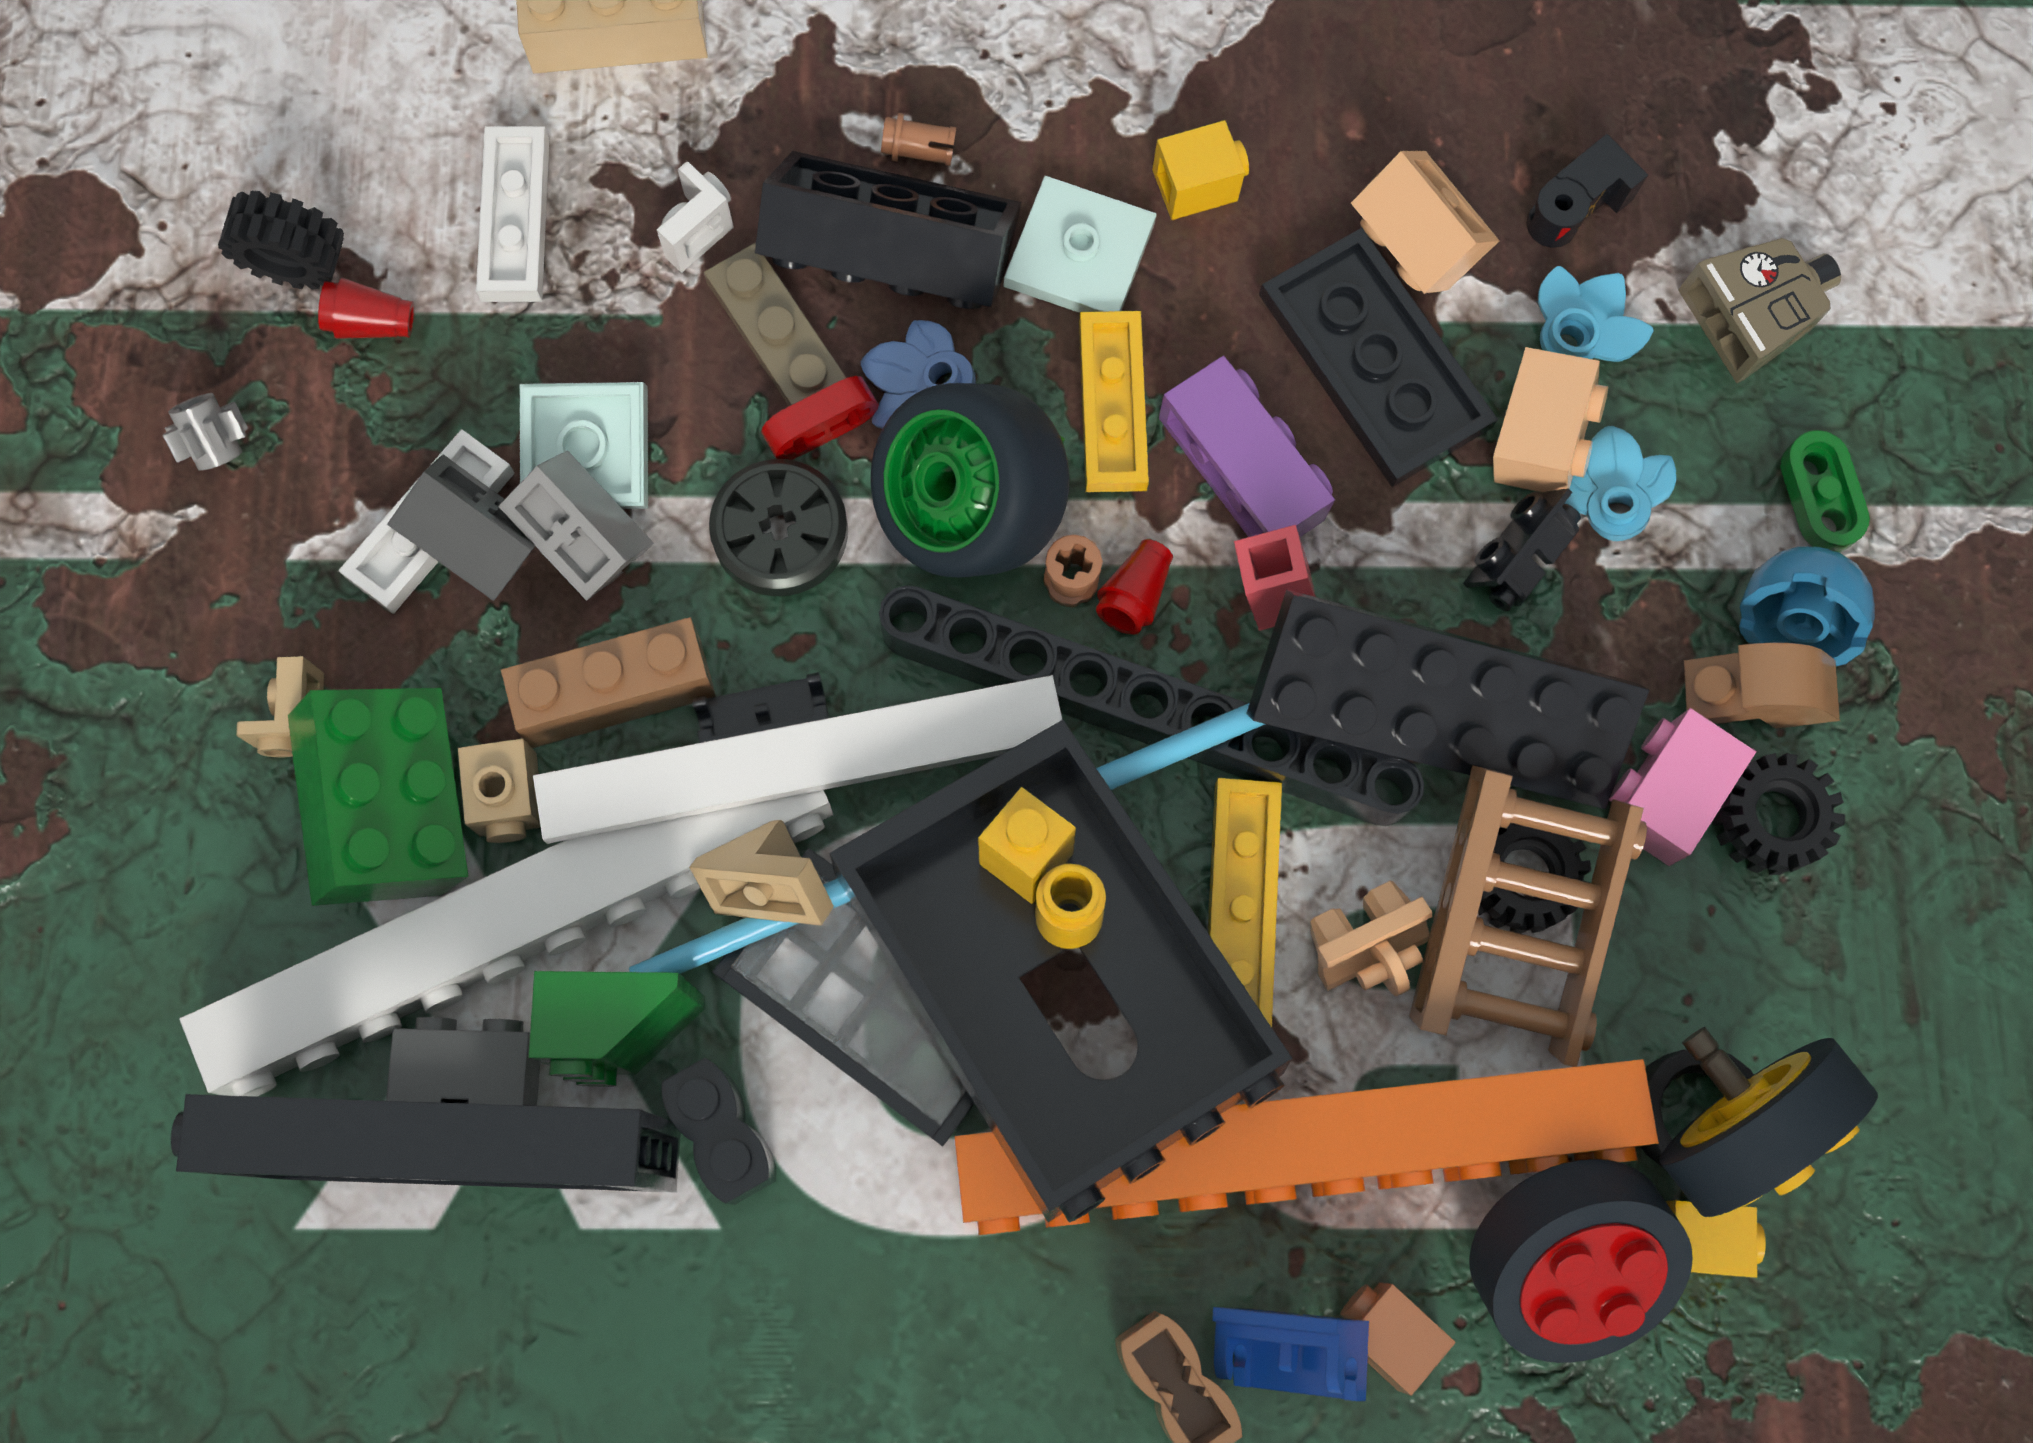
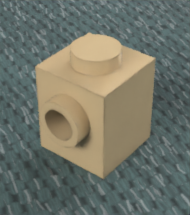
[458,739,541,843]

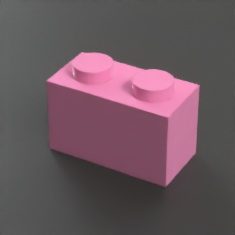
[1607,708,1756,866]

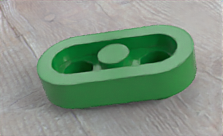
[1781,430,1870,552]

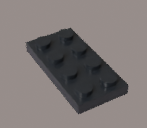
[1259,228,1498,487]

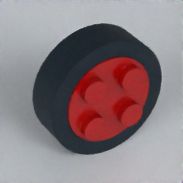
[1469,1159,1693,1363]

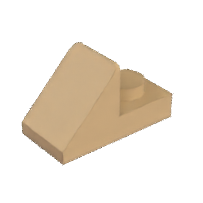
[689,820,834,926]

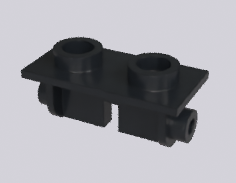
[1463,488,1581,611]

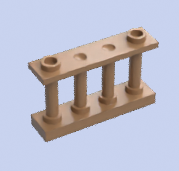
[1409,765,1647,1067]

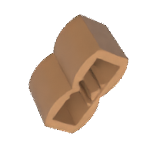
[1115,1311,1242,1443]

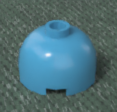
[1739,547,1875,666]

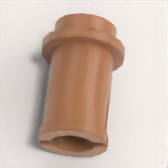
[881,113,956,166]

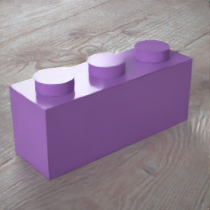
[1159,355,1335,537]

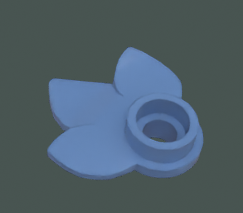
[861,320,976,429]

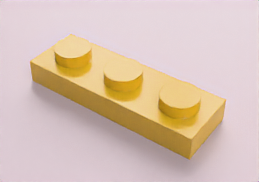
[1079,311,1149,492]

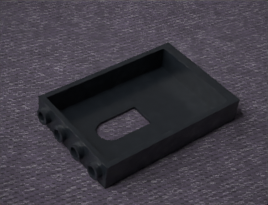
[829,720,1292,1222]
[171,1094,681,1193]

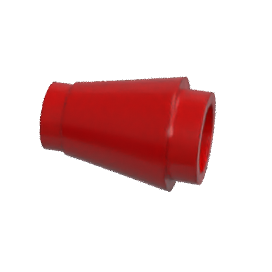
[318,277,414,339]
[1096,539,1173,635]

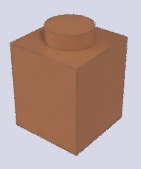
[1340,1282,1456,1396]

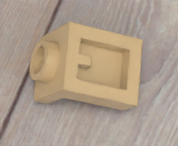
[236,656,324,757]

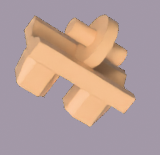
[1310,881,1432,996]

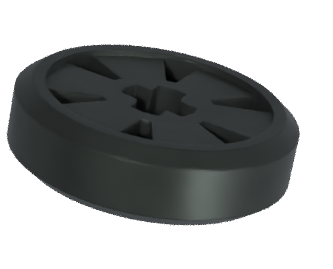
[709,459,848,596]

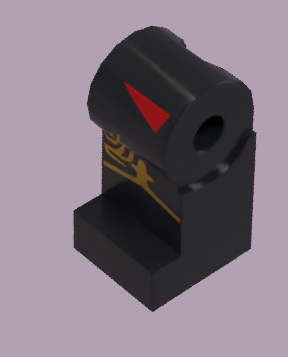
[1526,134,1648,248]

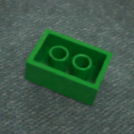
[288,688,469,906]

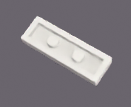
[476,126,549,302]
[338,429,515,614]

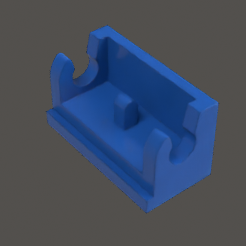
[1212,1307,1369,1401]

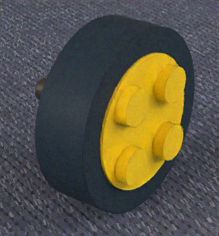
[1659,1027,1878,1217]

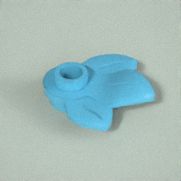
[1538,266,1654,362]
[1564,426,1676,541]

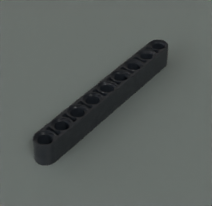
[879,585,1424,826]

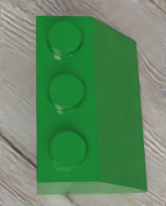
[529,971,705,1087]

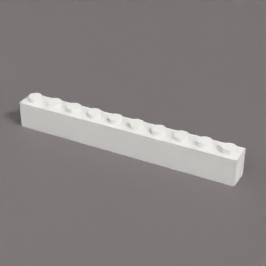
[179,790,833,1097]

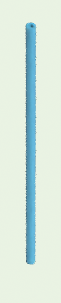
[629,703,1265,974]

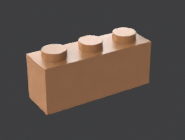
[501,617,716,748]

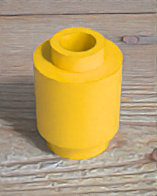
[1035,864,1106,949]

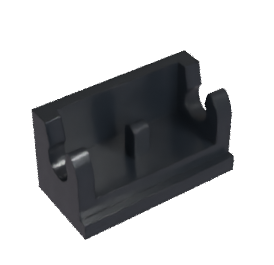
[692,672,829,743]

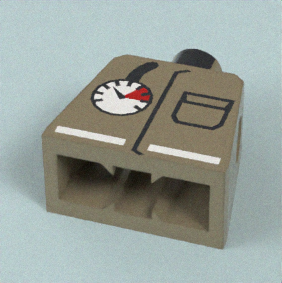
[1678,238,1841,383]

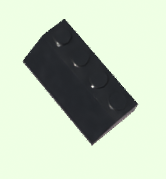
[755,151,1022,309]

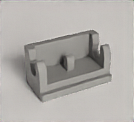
[498,450,654,601]

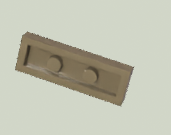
[704,243,846,406]

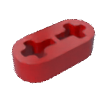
[761,376,879,460]

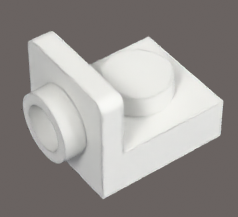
[657,162,734,273]

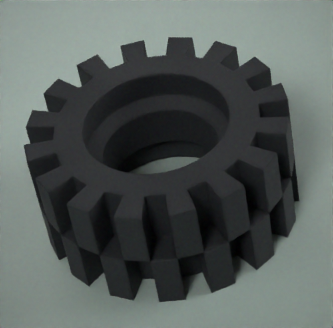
[218,191,344,290]
[1712,753,1845,875]
[1478,823,1591,934]

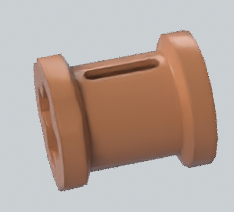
[1043,534,1103,608]

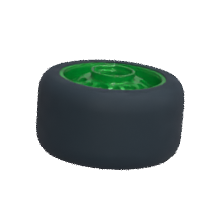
[870,383,1069,578]

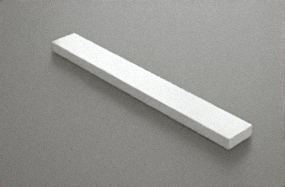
[533,675,1062,844]

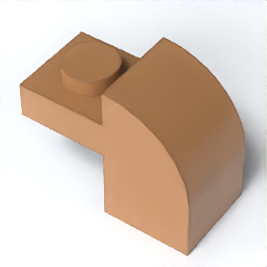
[1684,643,1840,729]

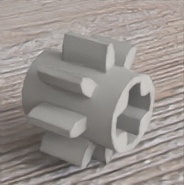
[162,393,248,470]

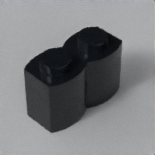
[662,1058,776,1205]

